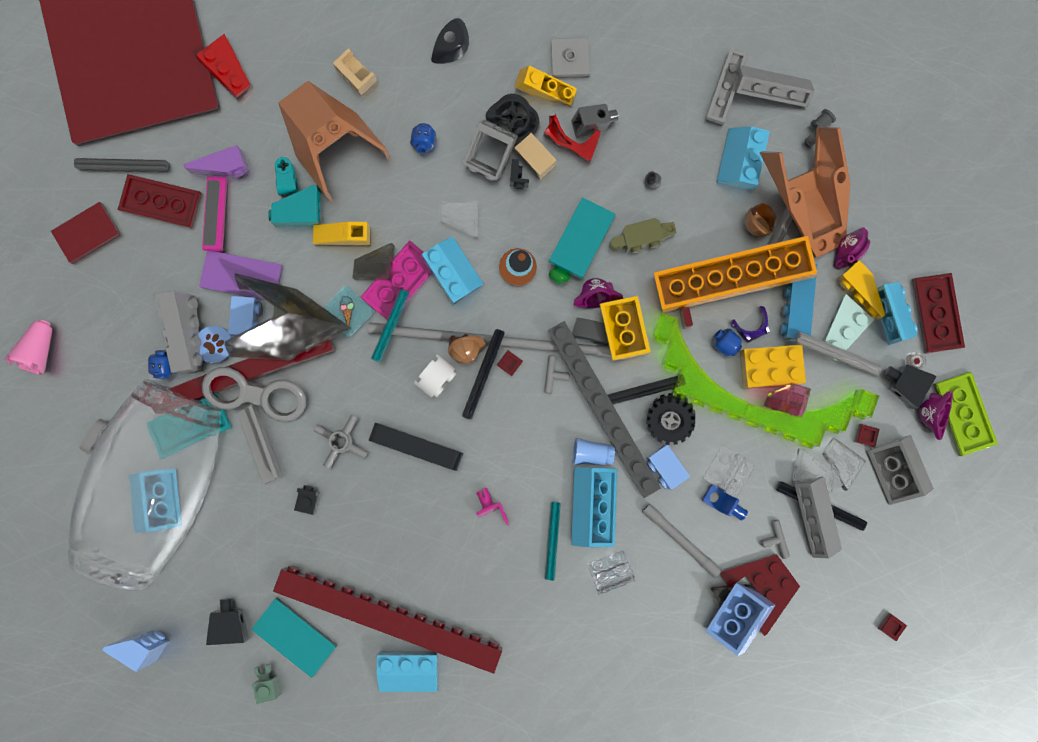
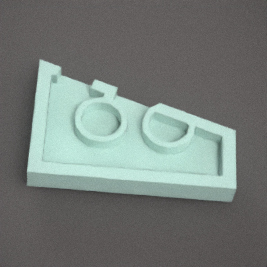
[823,294,874,362]

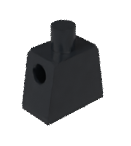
[884,365,937,409]
[206,598,249,645]

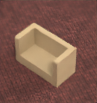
[333,48,377,95]
[514,133,557,180]

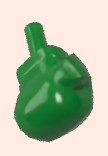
[549,266,571,284]

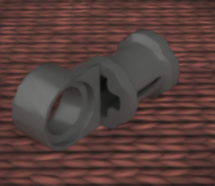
[805,109,836,147]

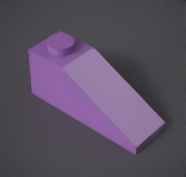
[183,145,249,177]

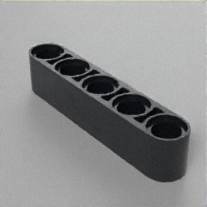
[368,422,464,471]

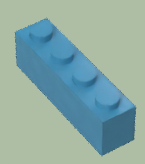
[781,264,818,341]

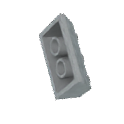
[867,435,934,505]

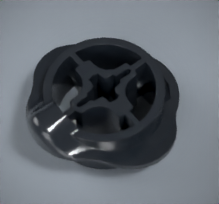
[485,94,540,145]

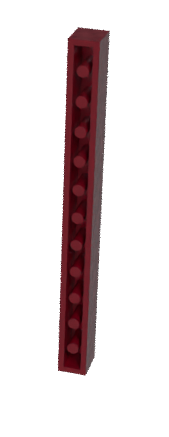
[273,566,503,674]

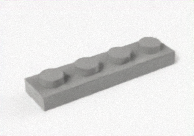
[706,48,748,125]

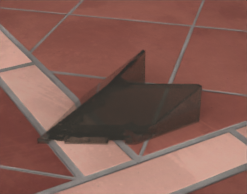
[224,273,351,361]

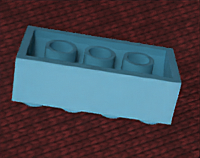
[572,467,617,547]

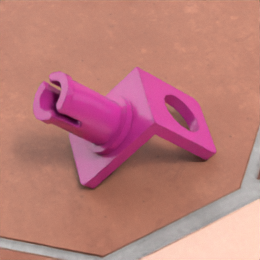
[476,488,510,526]

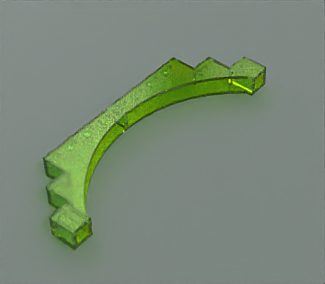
[652,313,879,449]

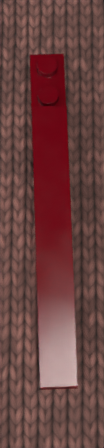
[149,332,335,415]

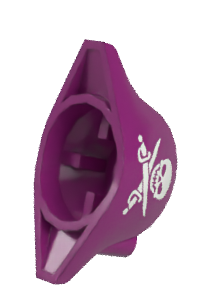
[834,227,870,270]
[573,278,623,308]
[919,391,953,440]

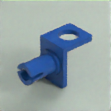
[702,485,748,521]

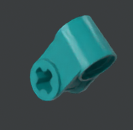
[275,157,298,195]

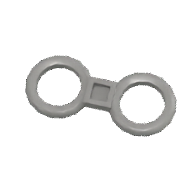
[202,367,306,422]

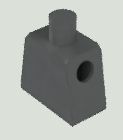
[571,104,618,138]

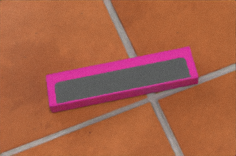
[202,177,227,251]

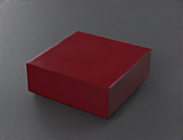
[679,307,693,329]
[497,350,523,377]
[855,424,880,448]
[878,613,907,641]

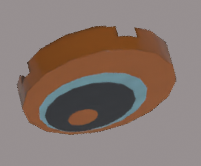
[499,248,537,286]

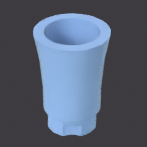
[573,438,615,465]

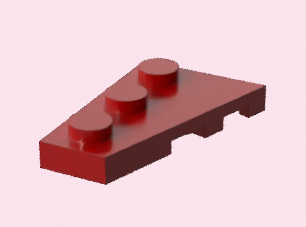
[196,34,250,98]

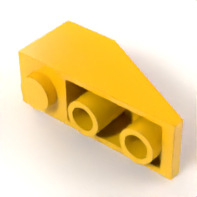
[514,65,577,106]
[313,222,370,245]
[837,260,885,320]

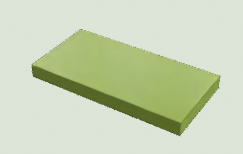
[933,371,998,456]

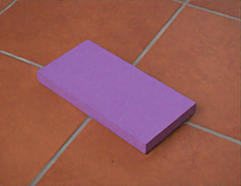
[199,251,283,302]

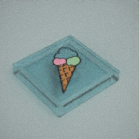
[321,285,375,339]

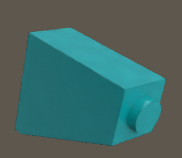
[268,185,321,227]

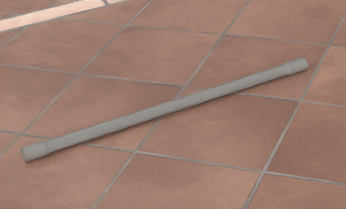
[367,322,611,357]

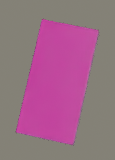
[360,240,432,321]

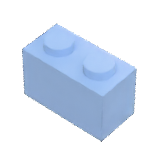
[228,296,261,338]
[647,445,690,490]

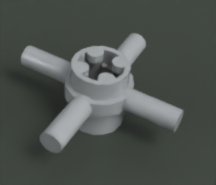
[314,414,368,469]

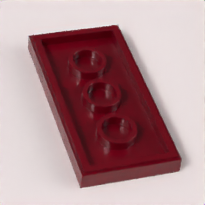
[117,174,202,229]
[912,273,965,354]

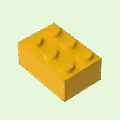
[740,345,806,389]

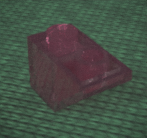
[764,383,811,418]

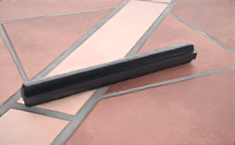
[462,329,505,420]
[608,375,686,405]
[776,482,867,531]

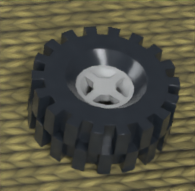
[646,393,696,445]

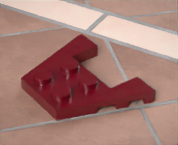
[719,554,800,636]

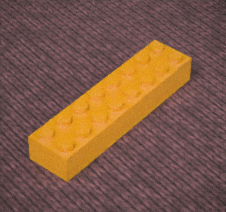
[654,236,817,313]

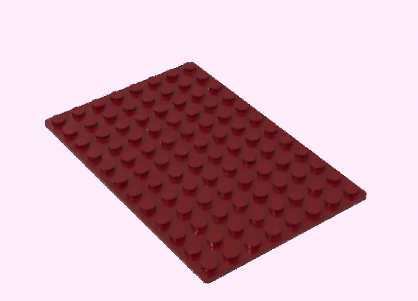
[39,0,218,145]

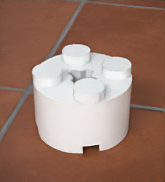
[413,354,456,398]

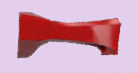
[544,114,601,162]

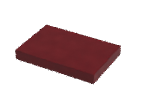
[51,202,121,264]

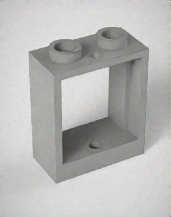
[463,119,518,180]

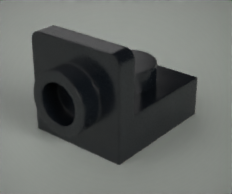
[510,159,529,190]
[294,485,320,515]

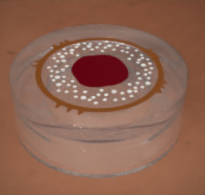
[905,351,927,370]

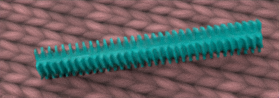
[370,289,410,363]
[545,502,561,581]

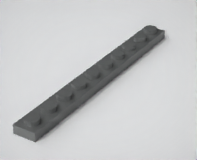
[548,321,661,498]

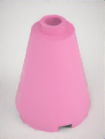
[5,319,53,375]

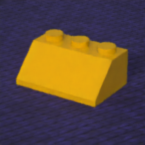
[600,296,651,361]

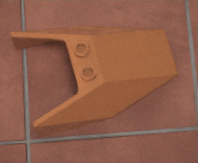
[278,81,390,202]
[759,127,850,257]

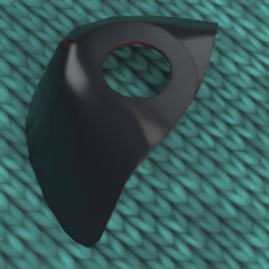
[431,18,469,64]

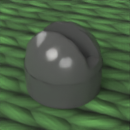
[645,171,661,188]

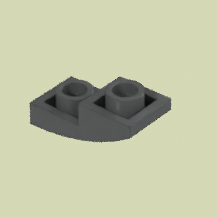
[572,318,609,345]

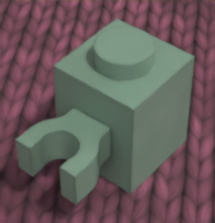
[252,664,281,704]

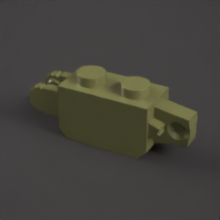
[609,218,677,254]

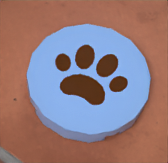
[199,326,234,364]

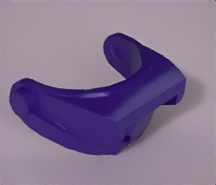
[731,306,769,343]

